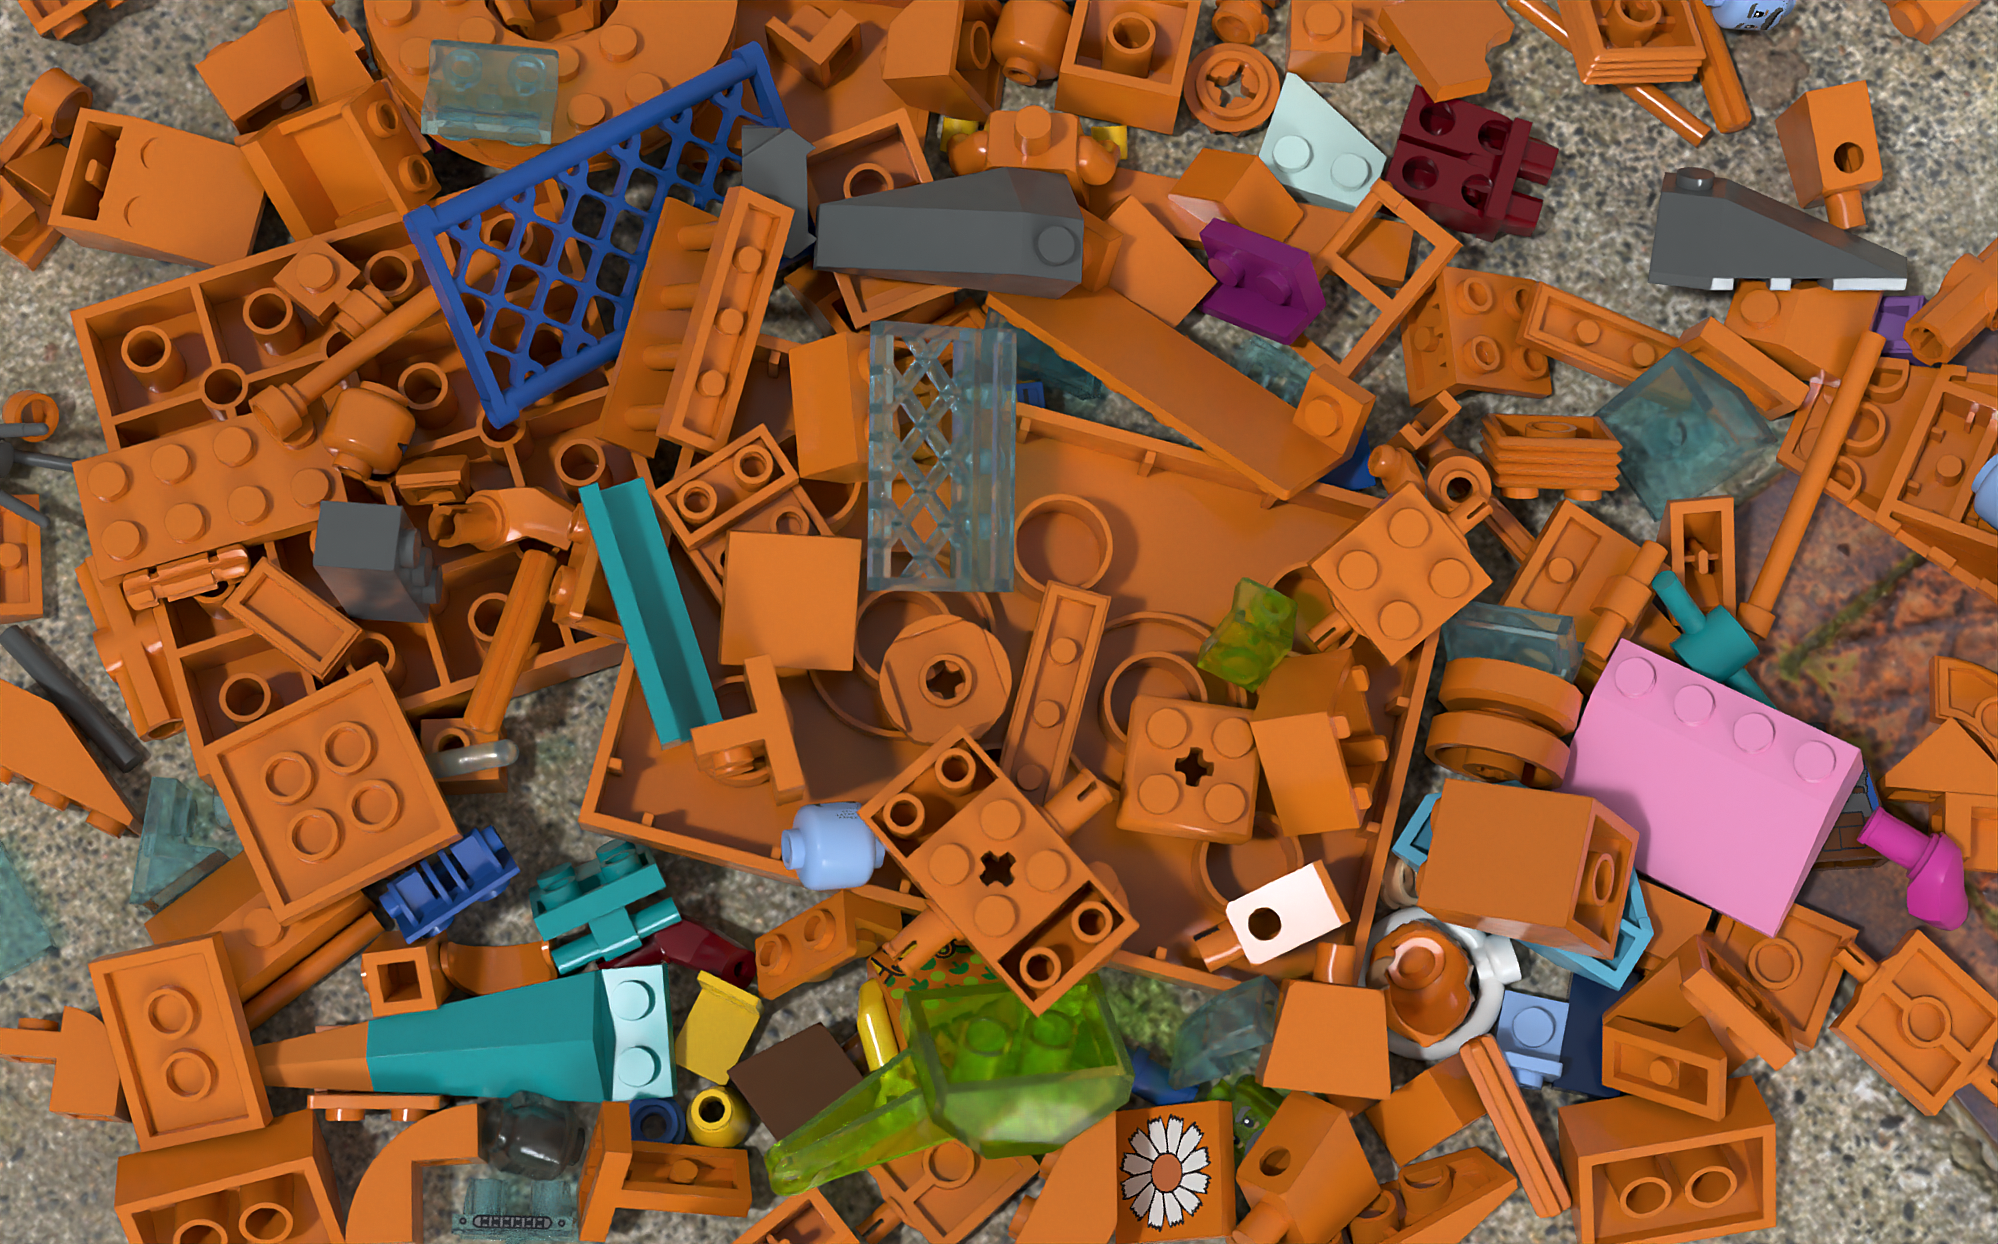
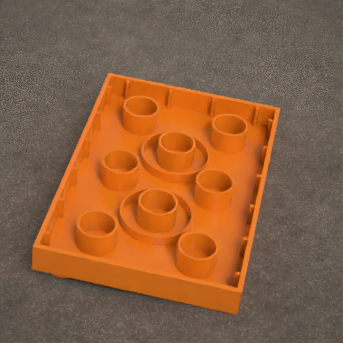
[578,333,1442,1009]

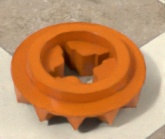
[1183,43,1280,138]

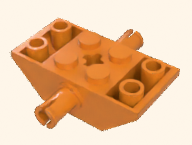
[856,723,1140,1018]

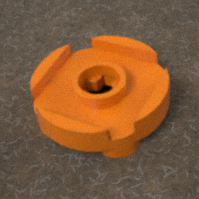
[878,614,1012,746]

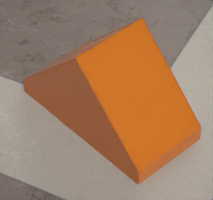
[1168,148,1304,243]
[1656,494,1736,626]
[1875,716,1998,805]
[1364,1052,1488,1169]

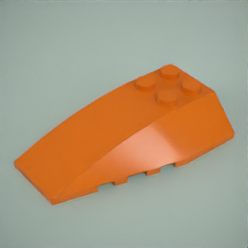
[1776,357,1998,604]

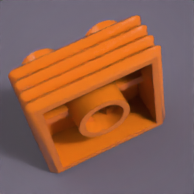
[1557,0,1706,85]
[1478,413,1623,501]
[1116,694,1261,846]

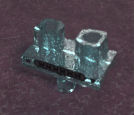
[451,1179,580,1244]

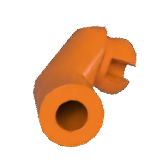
[1367,444,1426,496]

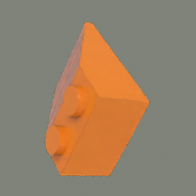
[807,107,964,330]

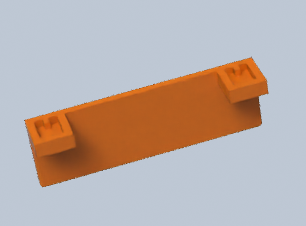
[985,205,1377,500]

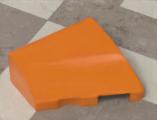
[1100,194,1217,329]

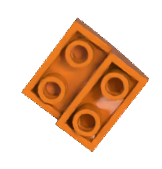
[651,423,834,606]

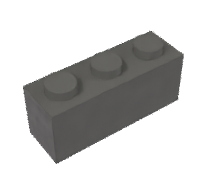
[313,500,443,623]

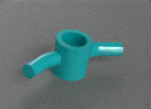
[1652,570,1779,711]

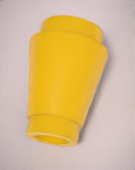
[686,1085,751,1148]

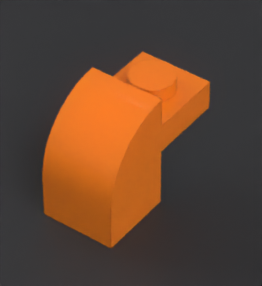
[0,1006,132,1124]

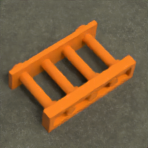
[594,186,795,459]

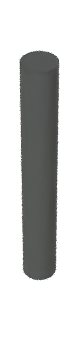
[0,625,142,773]

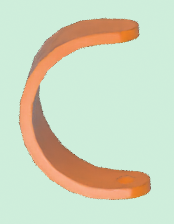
[440,937,558,997]

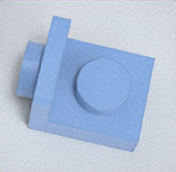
[1494,990,1569,1090]

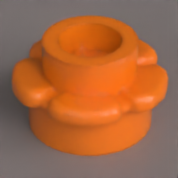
[1211,0,1269,46]

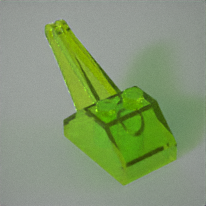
[764,973,1136,1196]

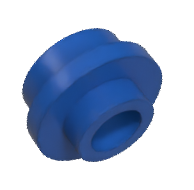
[629,1097,687,1144]

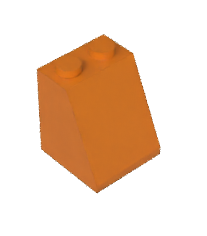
[1416,778,1640,961]

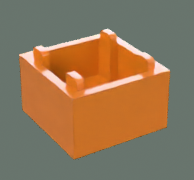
[1250,648,1390,837]

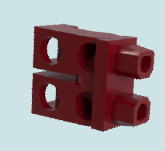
[1377,84,1559,243]

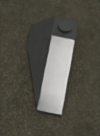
[813,167,1084,300]
[1648,167,1907,290]

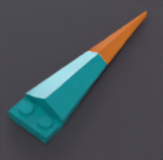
[254,963,678,1103]

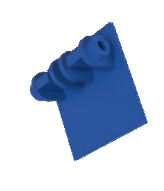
[378,825,521,945]

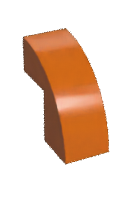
[345,1104,488,1244]

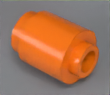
[1423,448,1492,515]

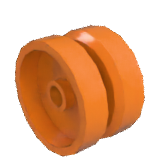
[1424,657,1584,791]

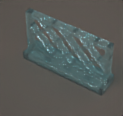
[867,321,1017,592]

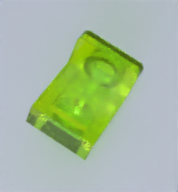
[1197,577,1298,693]

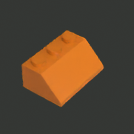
[144,850,378,1006]
[1557,1075,1776,1244]
[114,1109,346,1244]

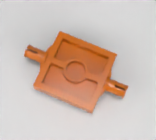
[1305,480,1494,665]
[1828,929,1998,1116]
[855,1069,1042,1244]

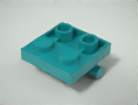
[528,839,682,975]

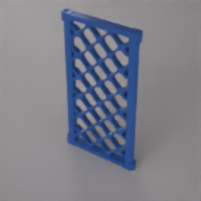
[403,41,815,429]

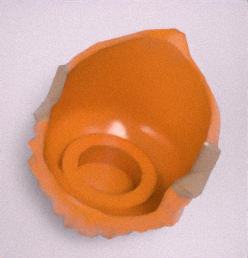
[1365,920,1475,1048]

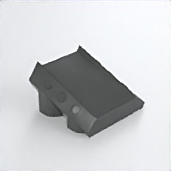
[742,124,817,259]

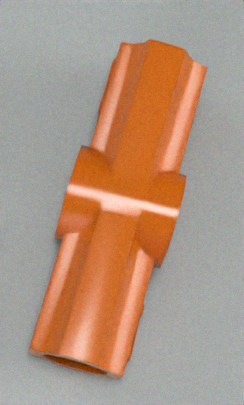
[1902,237,1998,366]
[74,555,185,742]

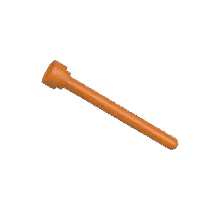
[249,240,506,442]

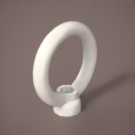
[1357,906,1522,1061]

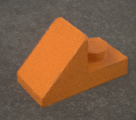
[0,142,68,272]
[1602,1016,1727,1121]

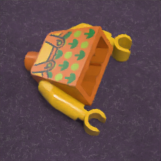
[857,938,1056,1121]

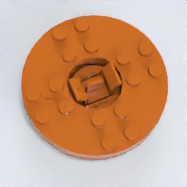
[363,0,738,174]

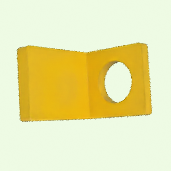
[674,970,765,1086]

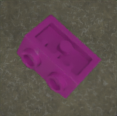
[1197,217,1327,345]

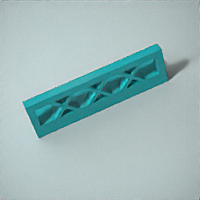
[578,477,723,751]

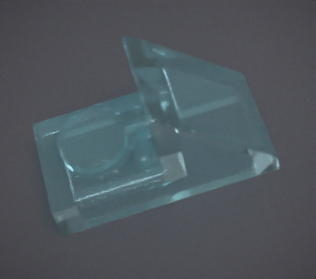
[129,776,231,915]

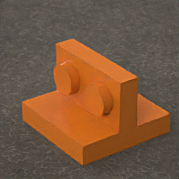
[690,653,805,806]

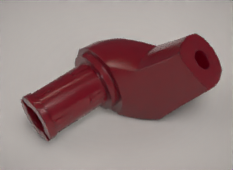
[595,912,757,990]

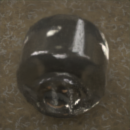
[481,1089,585,1183]

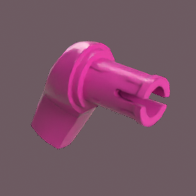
[1857,806,1969,931]

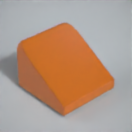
[396,454,471,506]

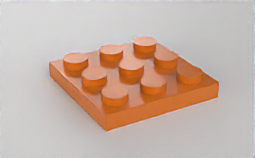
[199,661,464,927]

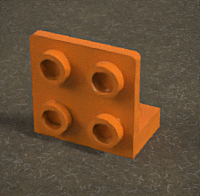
[1396,266,1552,409]
[1602,934,1797,1078]

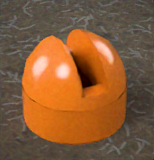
[2,390,59,442]

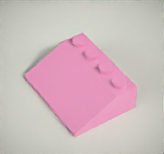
[1551,638,1864,939]

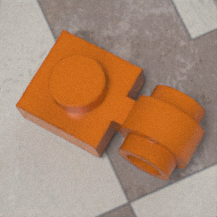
[273,234,396,341]

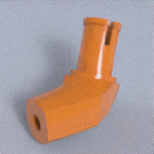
[428,486,576,552]

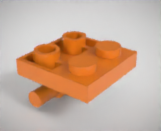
[1495,499,1671,677]

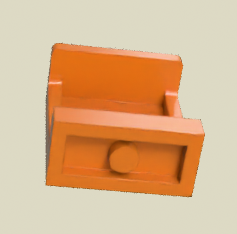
[240,80,442,242]

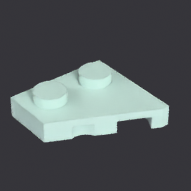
[1259,72,1387,213]

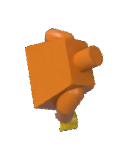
[939,105,1128,212]

